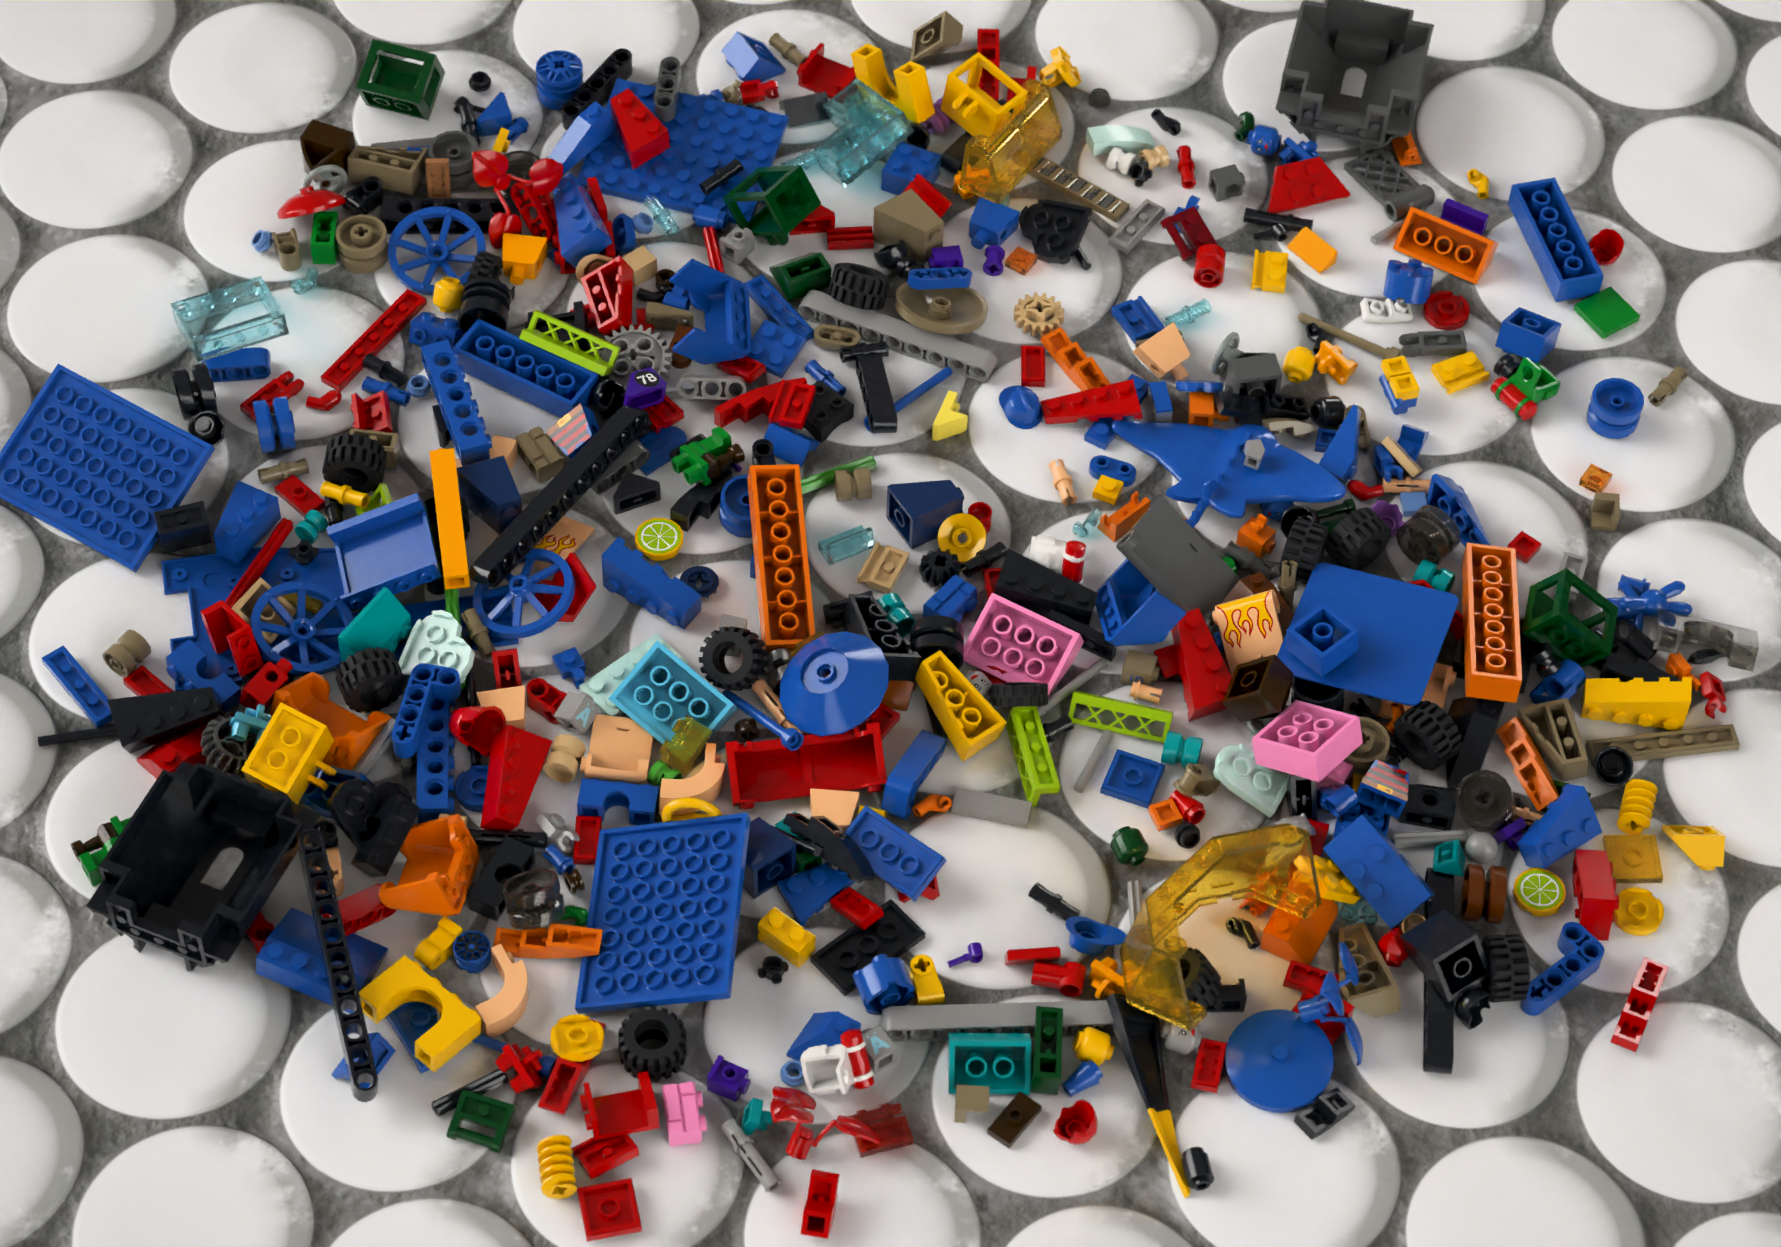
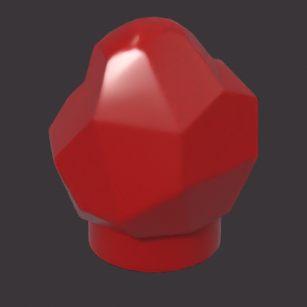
[1378,927,1408,968]

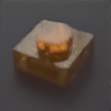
[1005,246,1037,276]
[1579,464,1613,493]

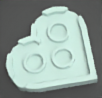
[398,610,475,684]
[1213,743,1290,818]

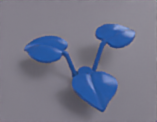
[1298,942,1363,1066]

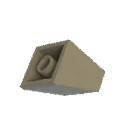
[873,189,944,263]

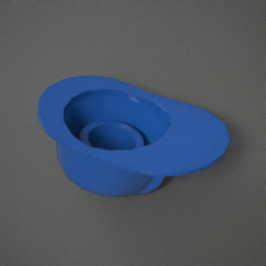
[999,385,1043,429]
[1065,916,1127,956]

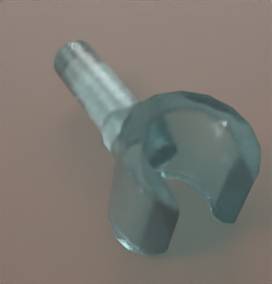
[1342,904,1378,927]

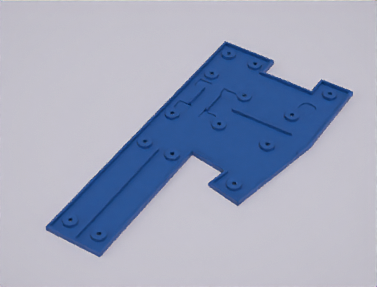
[161,547,519,691]

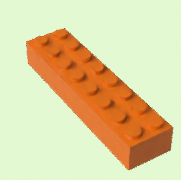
[747,464,816,657]
[1461,542,1522,703]

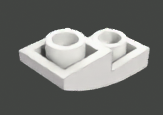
[1360,298,1413,323]

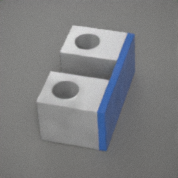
[1147,381,1173,423]

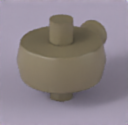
[721,80,741,104]

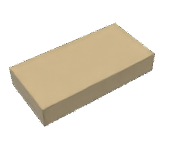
[1381,435,1423,477]

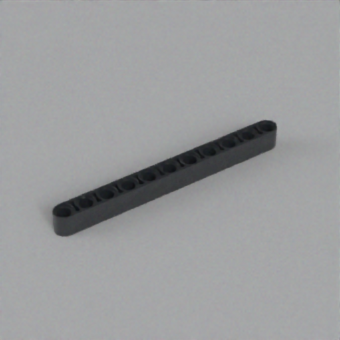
[469,405,649,588]
[299,829,378,1102]

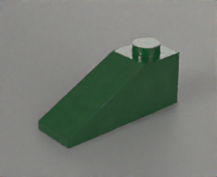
[1030,1006,1063,1095]

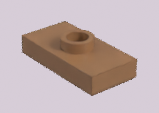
[425,158,452,198]

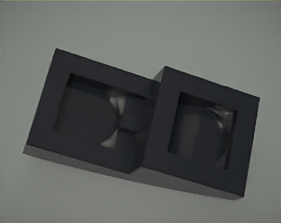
[1294,1088,1355,1140]

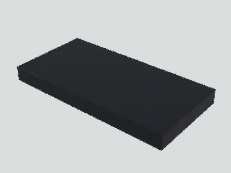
[810,899,925,996]

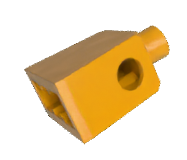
[502,233,548,285]

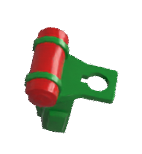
[1490,357,1561,421]

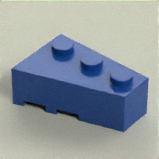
[213,480,281,564]
[1517,784,1602,869]

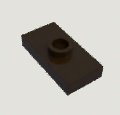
[987,1091,1042,1148]

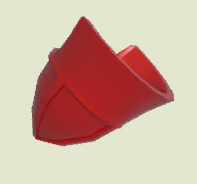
[449,706,507,757]

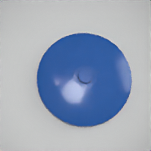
[1225,1009,1334,1113]

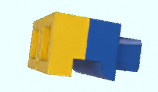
[1379,356,1420,415]

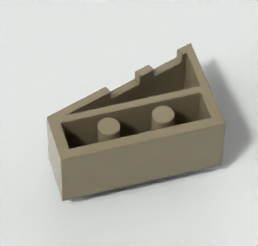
[347,146,429,195]
[1518,698,1588,781]

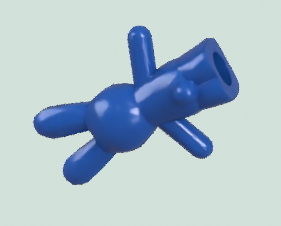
[1602,579,1692,631]

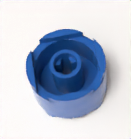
[1383,259,1434,304]
[852,954,915,1015]

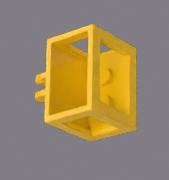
[940,52,1028,149]
[241,702,337,804]

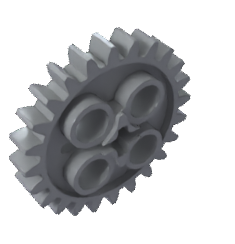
[598,324,672,394]

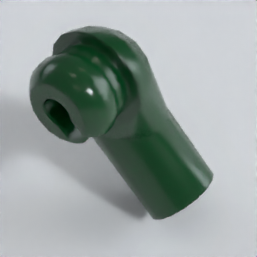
[1235,111,1255,141]

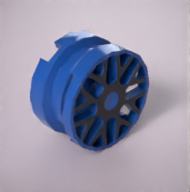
[453,931,492,973]

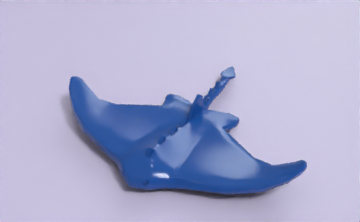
[1112,420,1346,528]

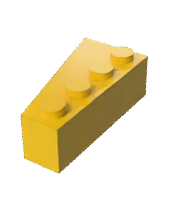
[915,650,1007,762]
[1580,677,1692,730]

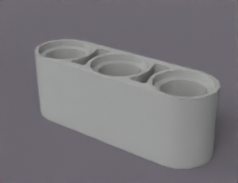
[677,374,747,400]

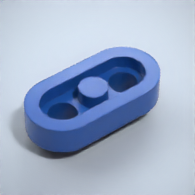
[612,213,636,255]
[1089,455,1136,487]

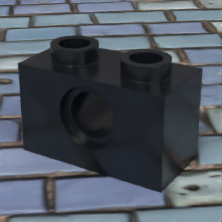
[1399,784,1457,830]

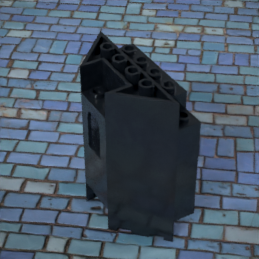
[86,761,321,972]

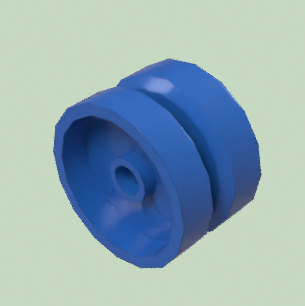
[1587,378,1644,439]
[253,396,296,454]
[719,475,752,538]

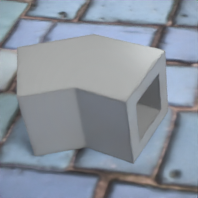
[1244,439,1265,470]

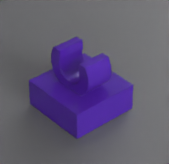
[1493,817,1527,851]

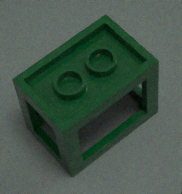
[356,39,445,121]
[723,165,822,246]
[1522,568,1618,668]

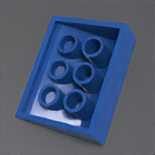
[256,907,388,1014]

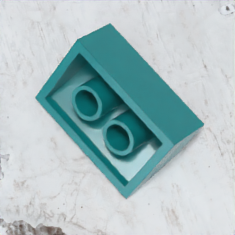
[338,587,412,663]
[948,1033,1031,1094]

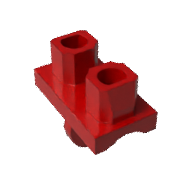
[495,1043,544,1093]

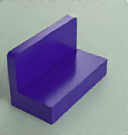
[1440,198,1489,235]

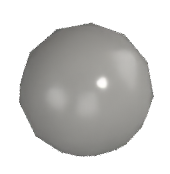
[1465,832,1498,864]

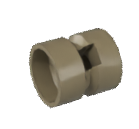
[834,467,872,502]
[103,629,152,677]

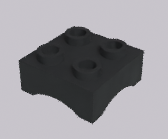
[803,380,854,443]

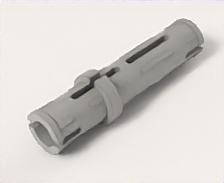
[721,1118,781,1193]

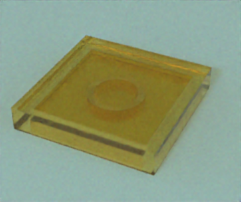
[1602,835,1663,884]

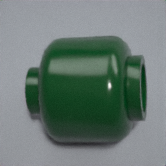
[1110,826,1149,866]

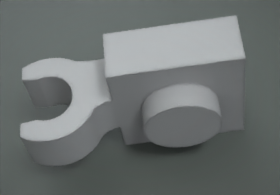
[535,812,580,852]

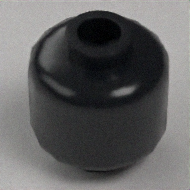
[1310,396,1346,428]

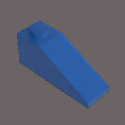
[1318,404,1361,485]

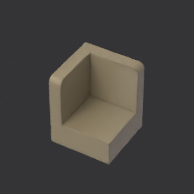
[1591,492,1620,532]
[954,1085,989,1123]

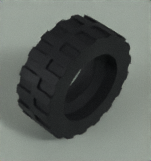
[992,682,1048,707]

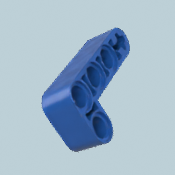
[392,664,461,758]
[881,729,947,820]
[1520,922,1605,1016]

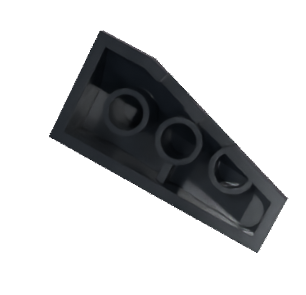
[1446,697,1505,791]

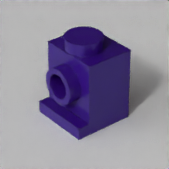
[928,245,964,268]
[707,1055,751,1102]

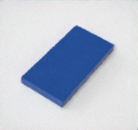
[845,805,947,902]

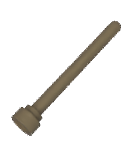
[1298,313,1402,360]

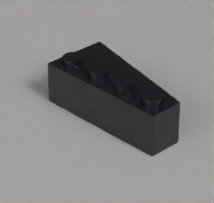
[994,549,1098,625]
[842,594,921,681]
[107,687,225,754]

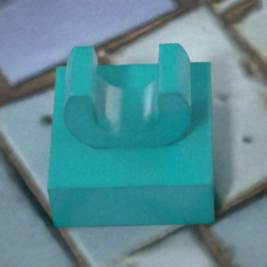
[741,1097,773,1136]

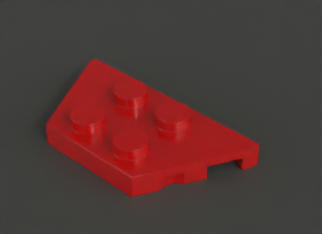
[1267,157,1350,214]

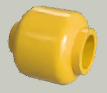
[433,277,464,313]
[1282,347,1316,383]
[1072,1027,1114,1066]

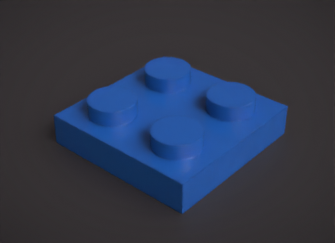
[747,319,806,379]

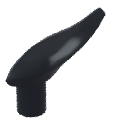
[1687,649,1730,665]

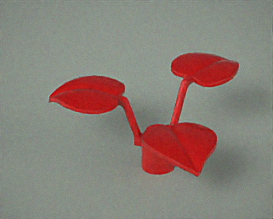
[472,150,564,249]
[770,1086,880,1160]

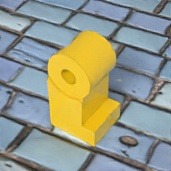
[414,916,464,970]

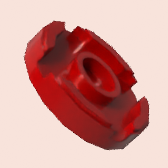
[1423,291,1470,331]

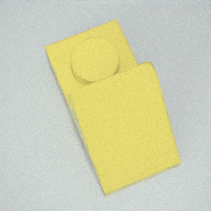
[932,391,968,441]

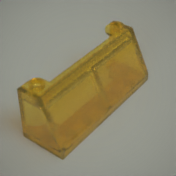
[959,78,1063,204]

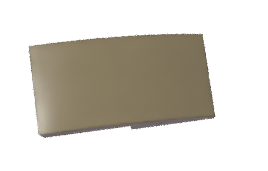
[1262,417,1317,438]

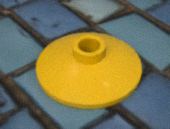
[937,513,986,562]

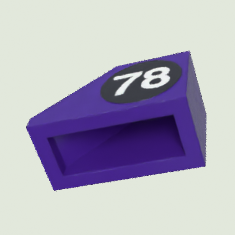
[623,367,667,409]

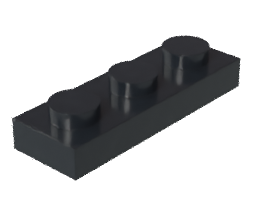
[1047,610,1117,662]

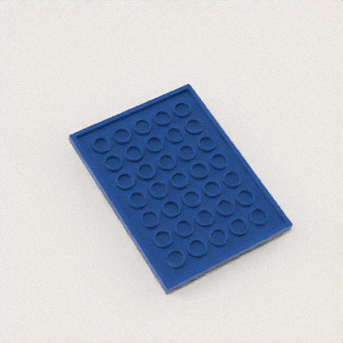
[577,78,789,224]
[0,364,215,573]
[575,813,751,1014]

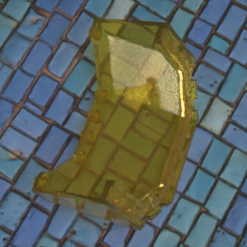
[1119,823,1322,1031]

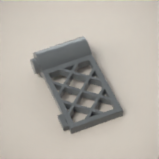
[1344,148,1435,221]

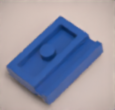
[1111,296,1165,344]

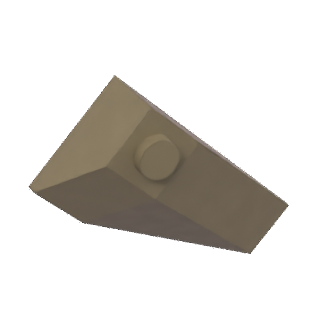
[1339,922,1401,1018]

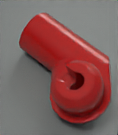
[306,390,342,411]

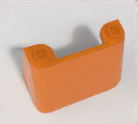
[270,672,392,771]
[378,814,479,917]

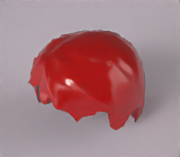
[1588,228,1624,266]
[1053,1100,1098,1145]

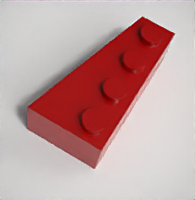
[1171,608,1232,722]
[480,725,553,831]

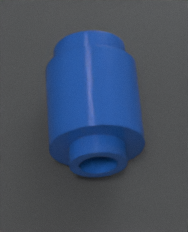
[692,204,728,231]

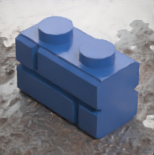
[923,575,978,623]

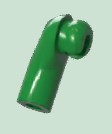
[551,905,589,926]

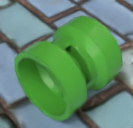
[647,760,683,787]

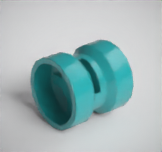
[294,510,329,544]

